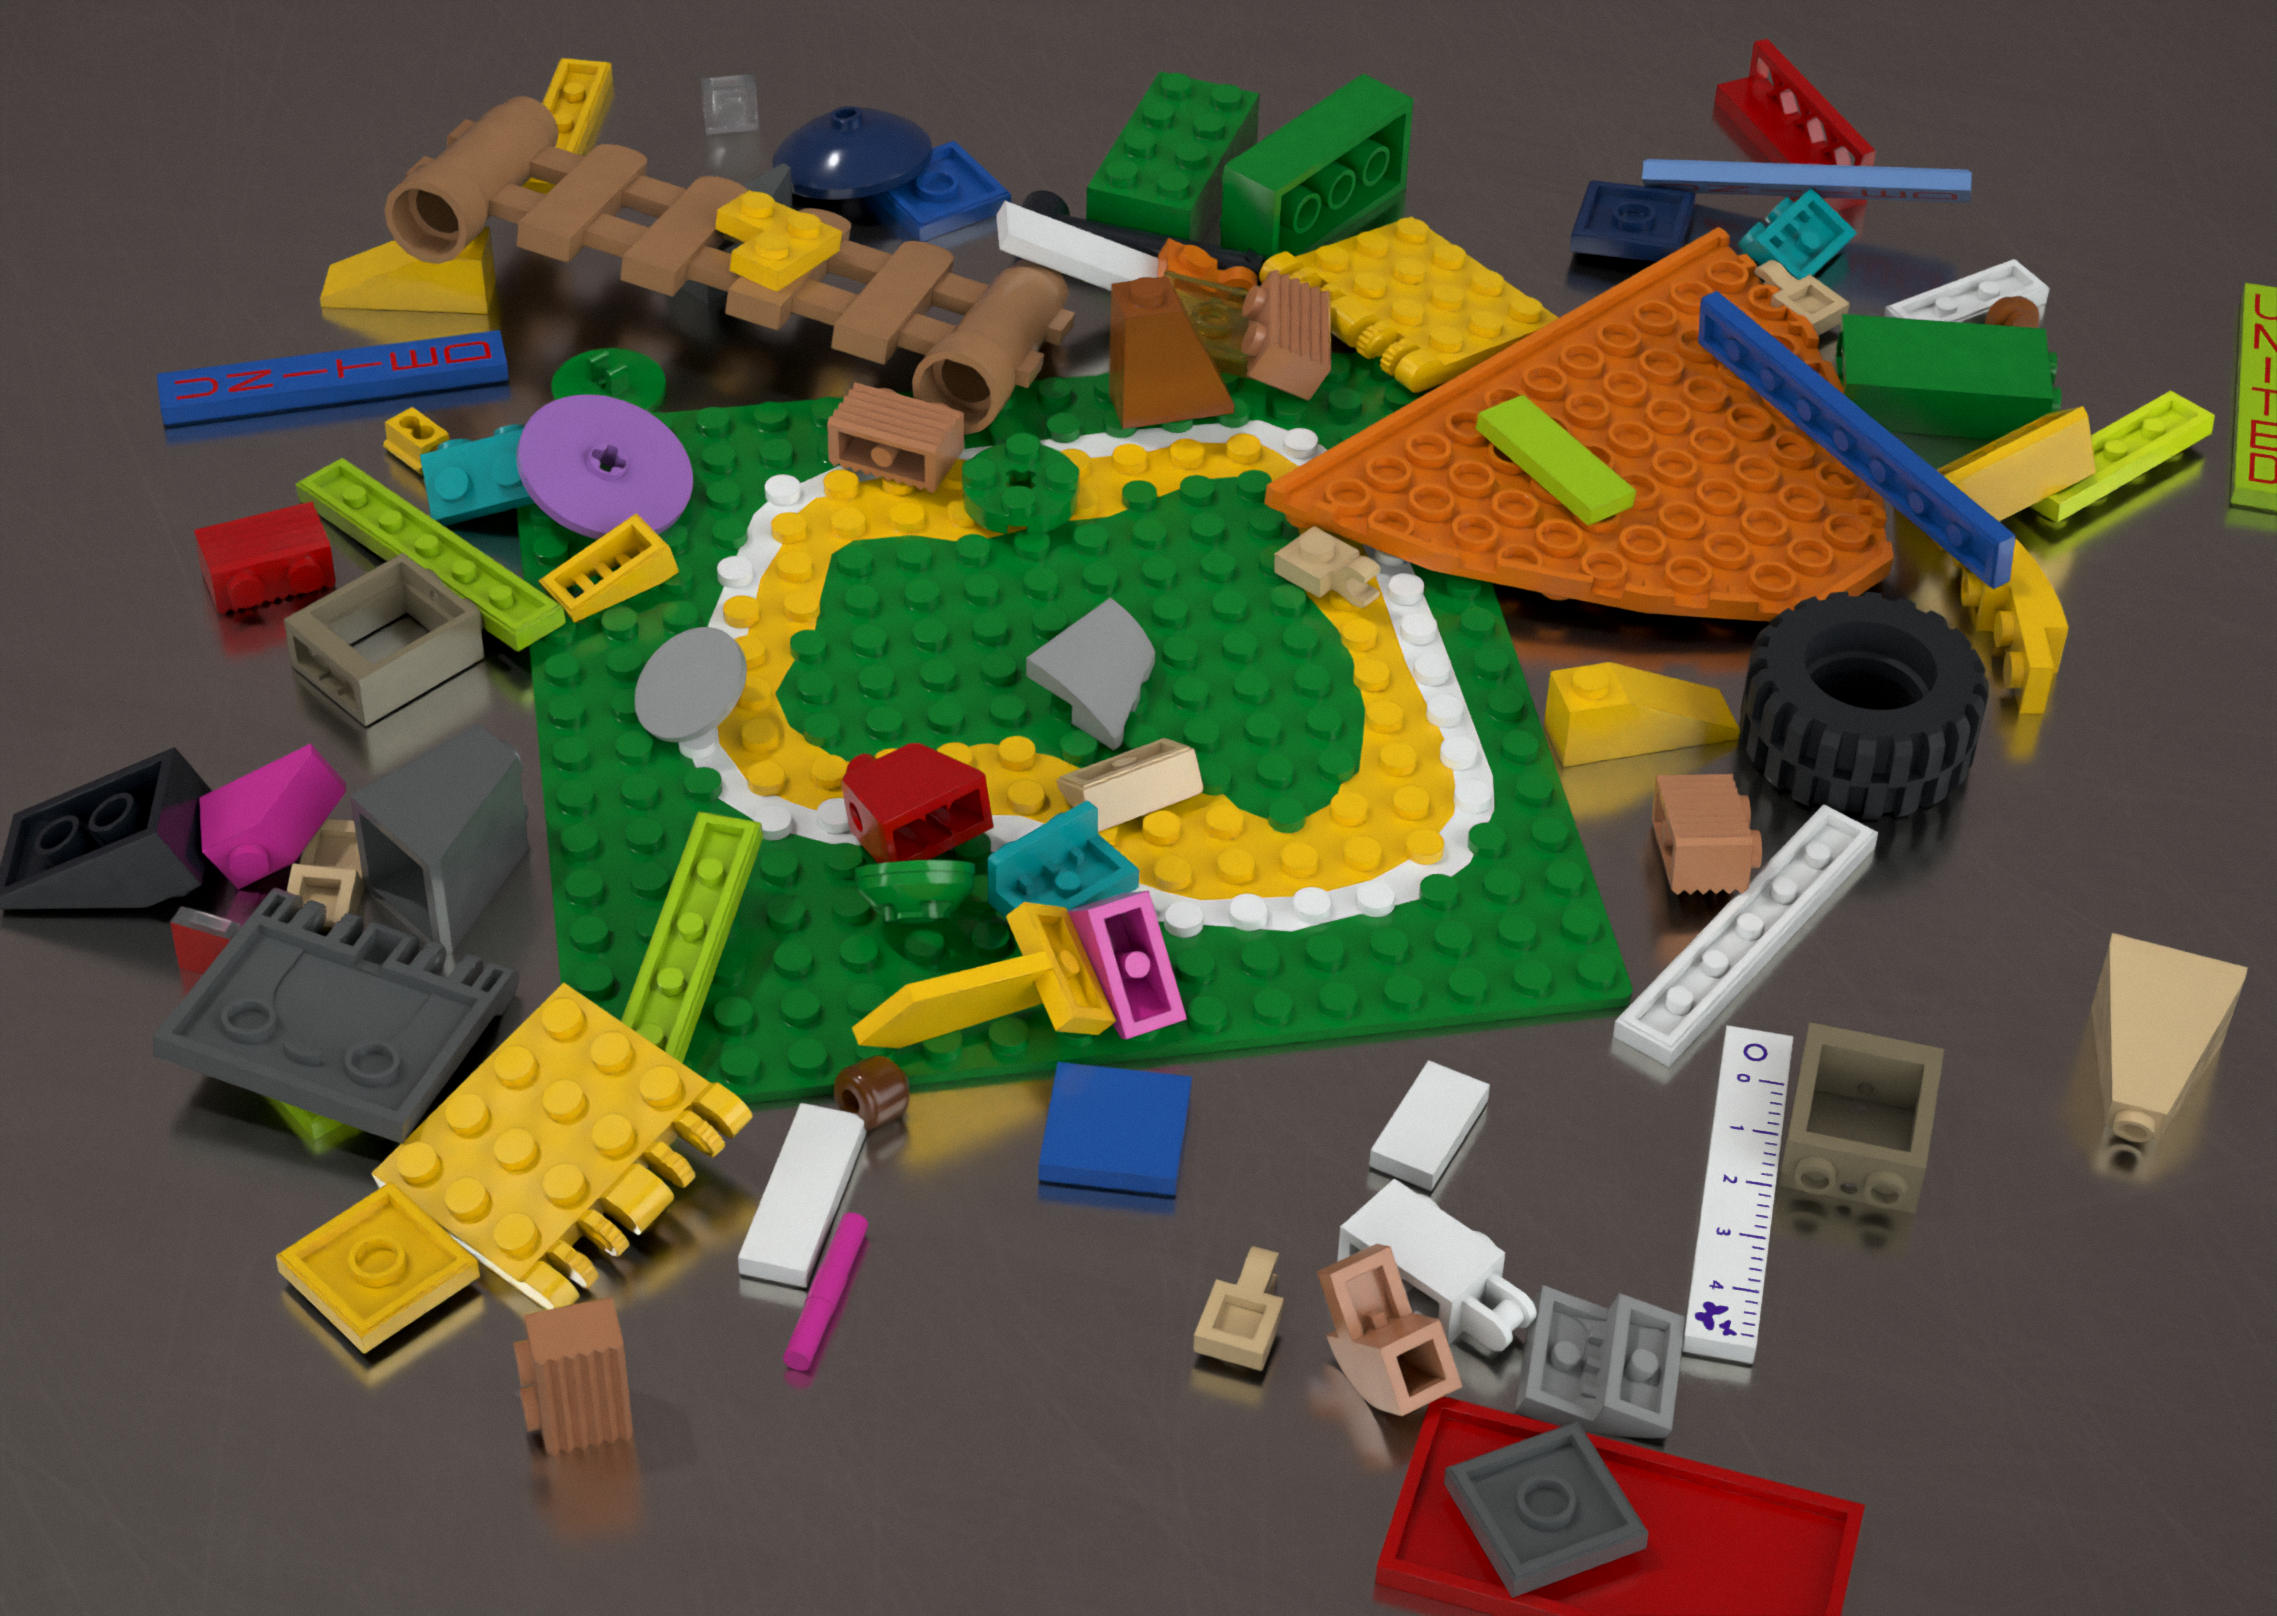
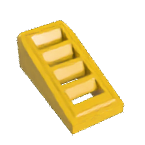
[538,513,679,623]

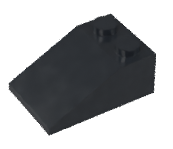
[0,747,212,909]

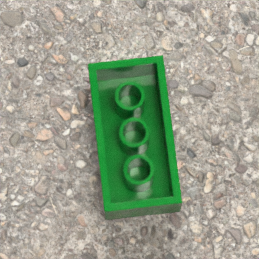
[1086,71,1260,242]
[1220,73,1414,260]

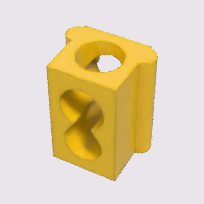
[383,407,450,475]

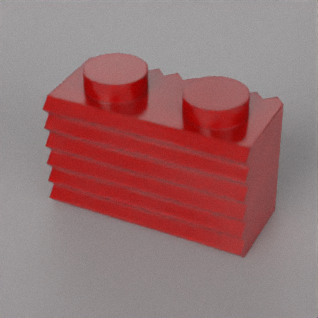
[194,501,336,615]

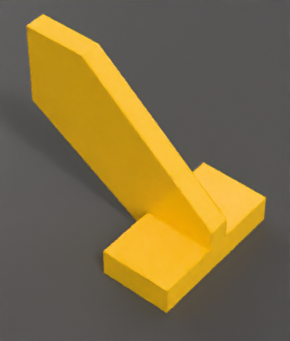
[852,902,1116,1049]

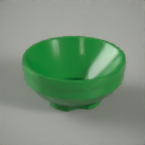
[855,860,976,924]

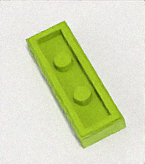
[1476,395,1637,526]

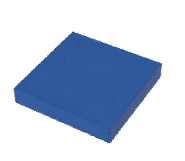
[871,141,1012,242]
[1038,1062,1192,1195]

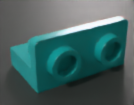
[1737,188,1857,281]

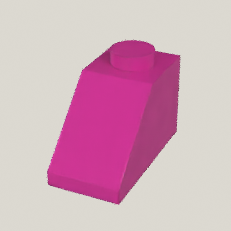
[199,743,347,890]
[1068,890,1187,1039]

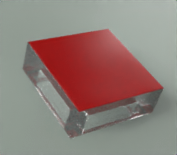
[170,906,241,975]

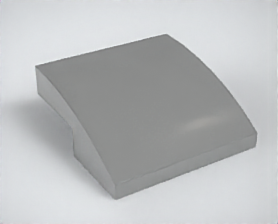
[1515,1285,1685,1438]

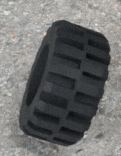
[1739,591,1989,819]

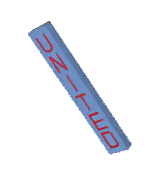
[1642,159,1972,203]

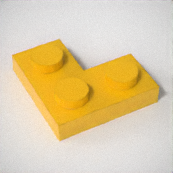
[715,190,842,292]

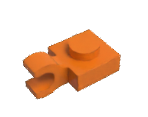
[1157,238,1257,314]

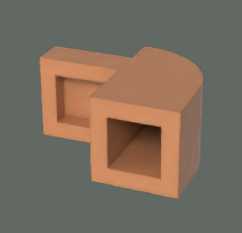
[1317,1243,1463,1416]

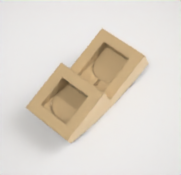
[287,818,364,932]

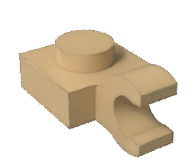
[1755,260,1850,336]
[1274,526,1380,608]
[1193,1246,1285,1371]

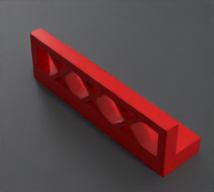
[1715,39,1876,212]

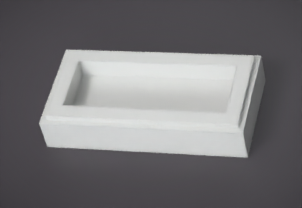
[1369,1060,1490,1191]

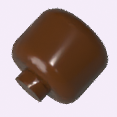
[833,1055,910,1131]

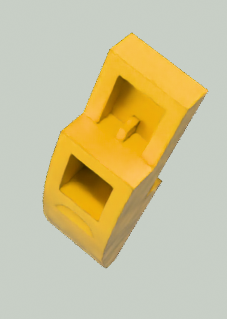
[1952,539,2069,714]

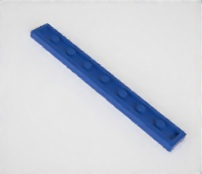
[1698,291,2016,589]

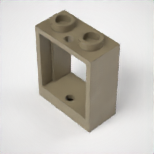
[284,553,484,726]
[1778,1022,1945,1214]

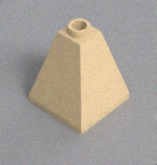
[2091,933,2248,1142]

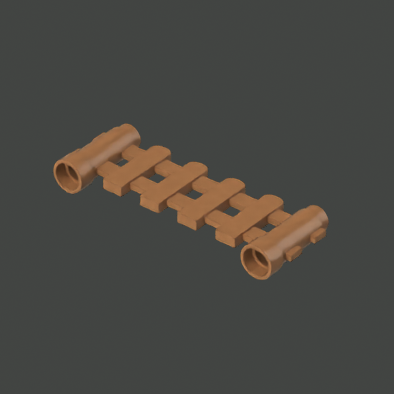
[384,96,1075,435]

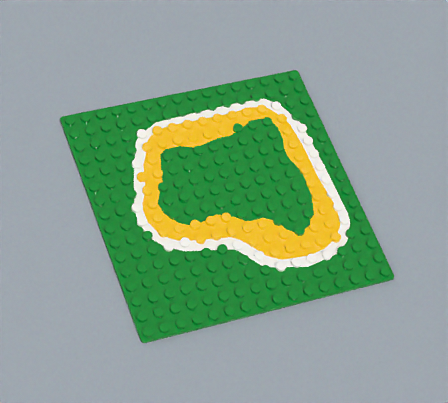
[517,352,1633,1104]

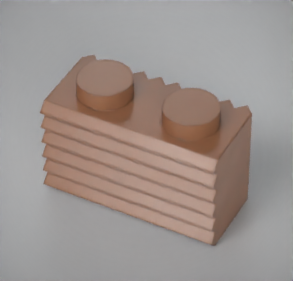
[1241,270,1331,401]
[827,382,964,493]
[1652,774,1762,895]
[513,1296,633,1457]

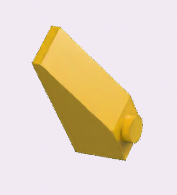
[320,226,496,314]
[1544,662,1740,767]

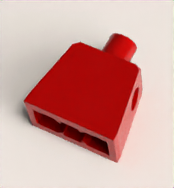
[841,743,994,863]

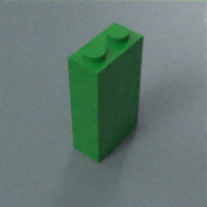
[1834,314,2061,440]

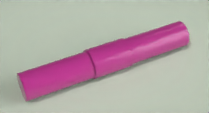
[783,1212,868,1371]

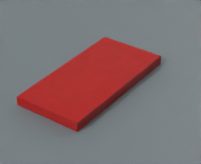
[1375,1396,1865,1616]

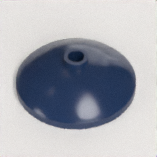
[772,106,933,199]

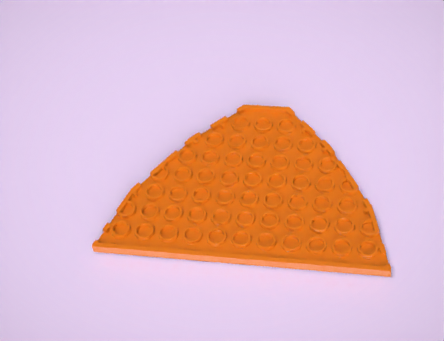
[1264,227,1894,622]

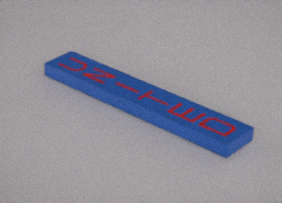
[157,330,509,425]

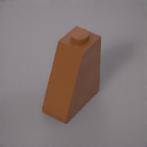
[1109,276,1234,429]

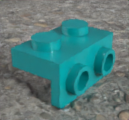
[420,424,535,526]
[988,800,1139,918]

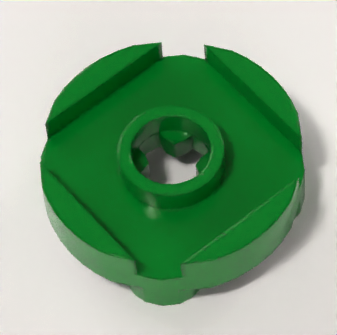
[962,433,1080,535]

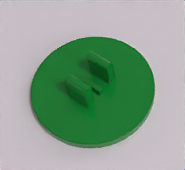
[551,348,666,413]

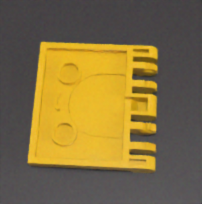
[1259,216,1559,393]
[371,983,753,1310]

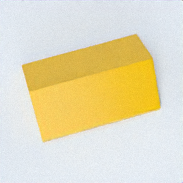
[1930,406,2096,551]

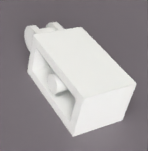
[1337,1179,1537,1351]

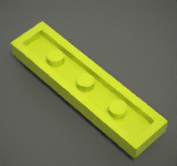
[2029,390,2215,523]

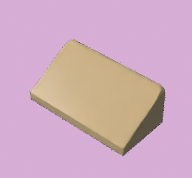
[1056,738,1203,832]

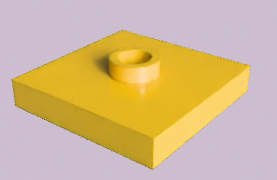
[275,1181,480,1354]

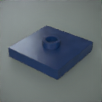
[1570,180,1696,262]

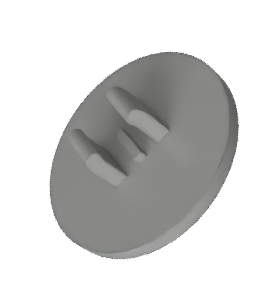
[635,627,747,743]

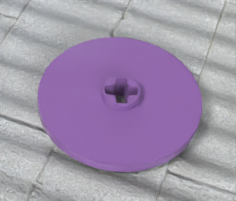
[516,394,693,539]

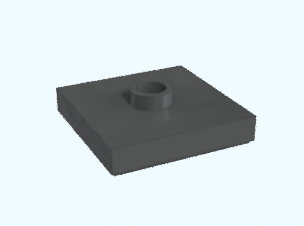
[1444,1421,1649,1598]

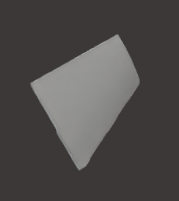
[1026,598,1155,750]

